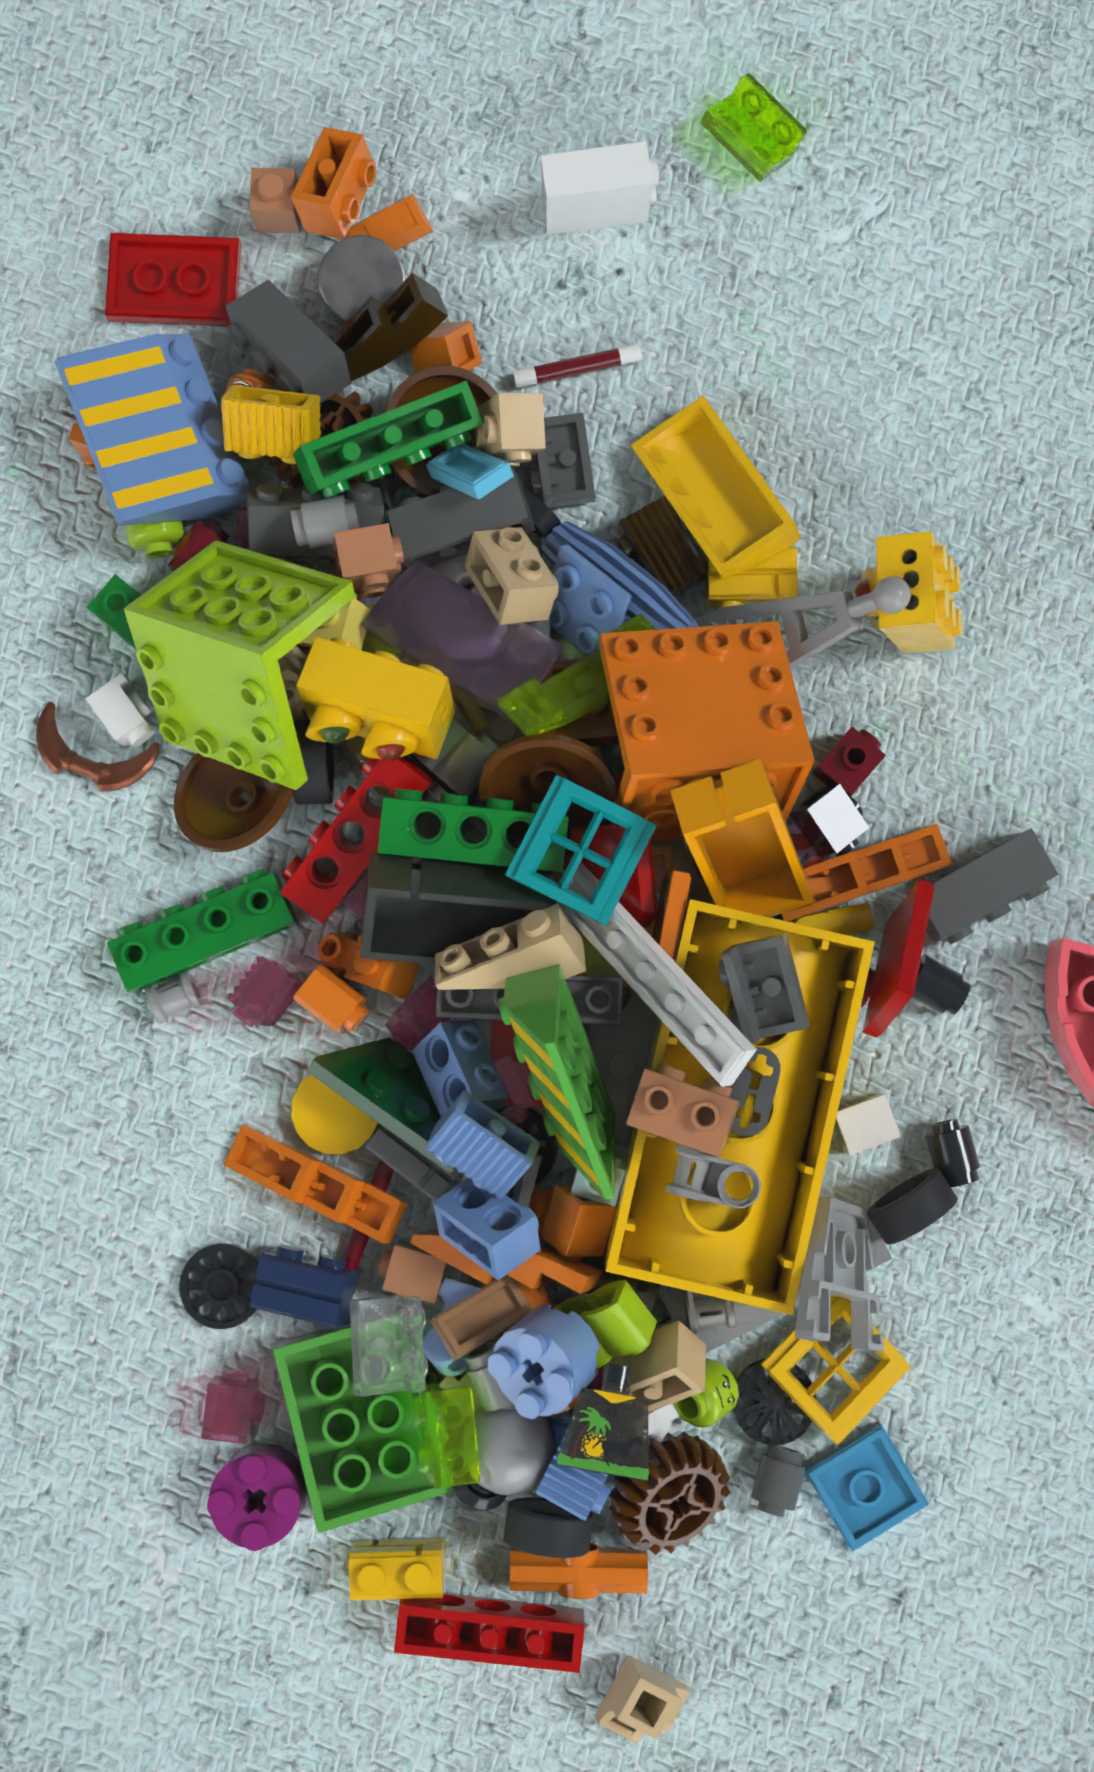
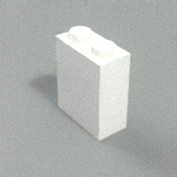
[541,141,659,235]

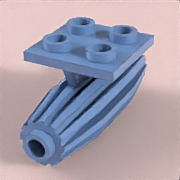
[541,521,699,658]

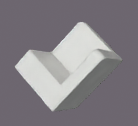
[836,1093,901,1156]

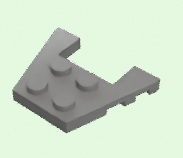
[795,1197,884,1352]

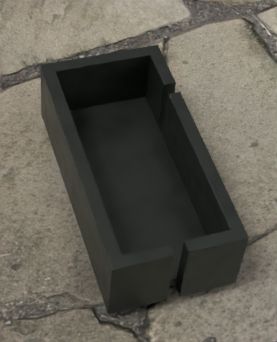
[360,852,556,965]

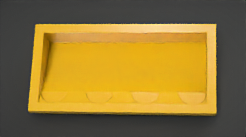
[630,396,801,578]

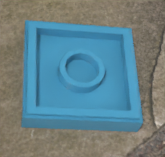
[805,1422,929,1552]

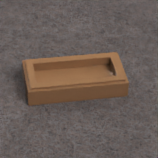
[430,1275,533,1362]

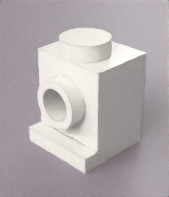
[85,673,155,748]

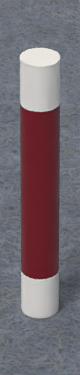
[512,343,642,389]

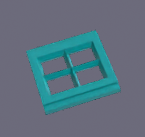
[505,775,657,926]

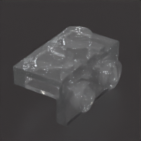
[350,1294,428,1397]

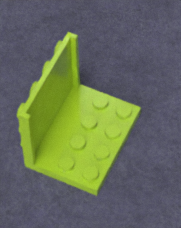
[124,540,355,790]

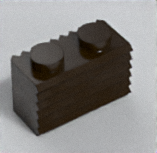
[615,496,708,597]

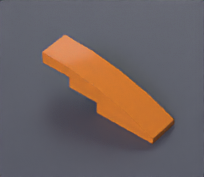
[781,824,952,922]
[224,1124,408,1244]
[410,1230,603,1294]

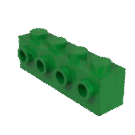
[292,381,484,499]
[106,869,299,993]

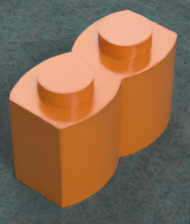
[293,964,371,1034]

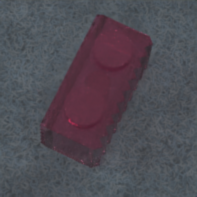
[228,956,304,1028]

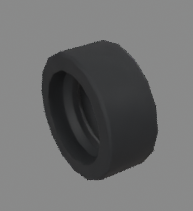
[292,720,334,805]
[867,1168,958,1245]
[503,1497,593,1558]

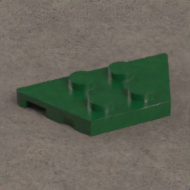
[307,1037,455,1174]

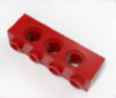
[280,756,434,924]
[394,1594,585,1673]

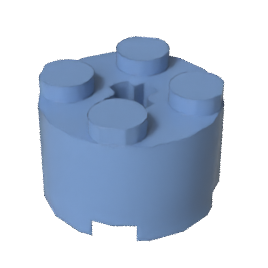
[488,1304,600,1419]

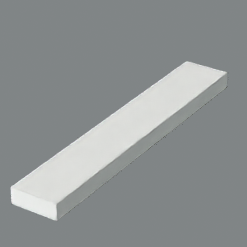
[556,862,757,1087]

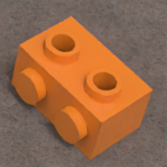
[290,127,376,239]

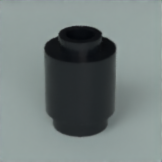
[912,954,971,1015]
[925,1118,981,1188]

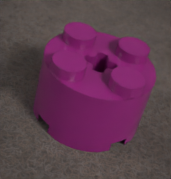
[207,1444,307,1551]

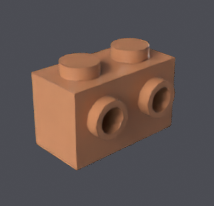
[332,523,404,599]
[626,1063,740,1157]

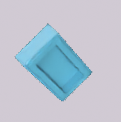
[426,444,514,500]

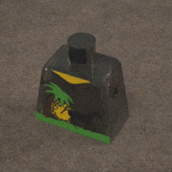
[557,1363,649,1482]

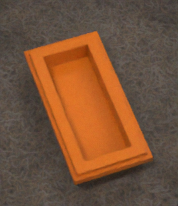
[341,193,433,251]

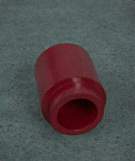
[167,520,230,571]

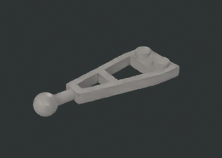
[693,576,911,669]

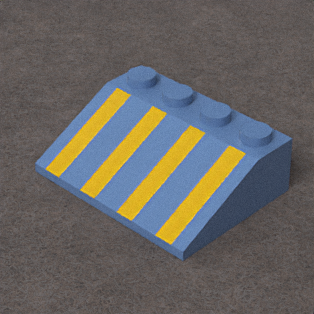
[55,334,251,526]

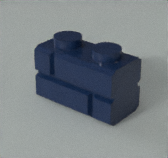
[250,1245,359,1328]

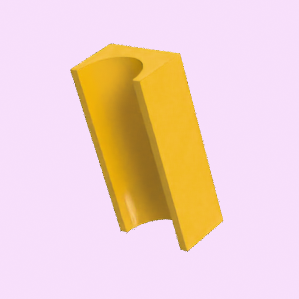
[603,899,875,1315]

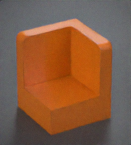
[409,321,482,373]

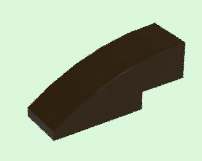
[332,273,448,381]

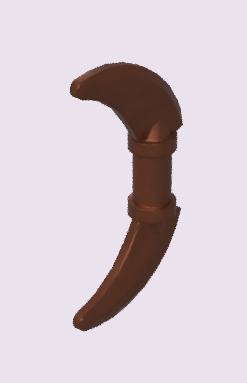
[36,702,160,792]

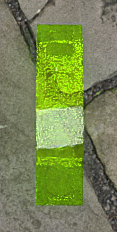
[497,614,657,736]

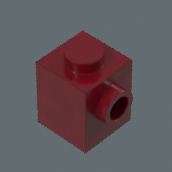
[812,727,886,797]

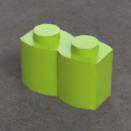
[554,1280,657,1368]

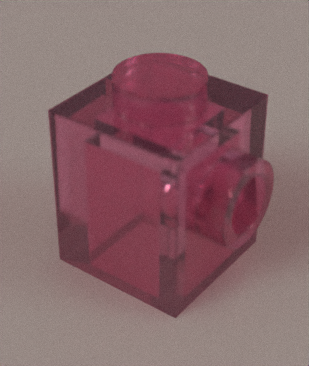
[201,1370,266,1444]

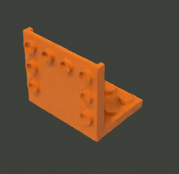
[598,621,815,841]

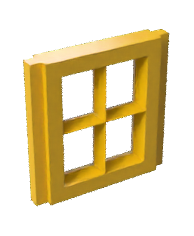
[760,1295,911,1445]

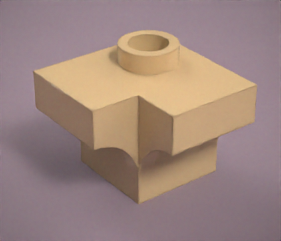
[595,1655,690,1744]

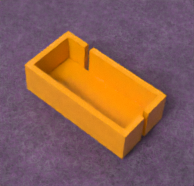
[670,758,814,917]

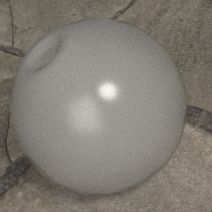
[461,1406,555,1495]

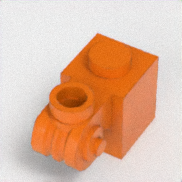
[318,930,421,1000]
[529,1185,617,1261]

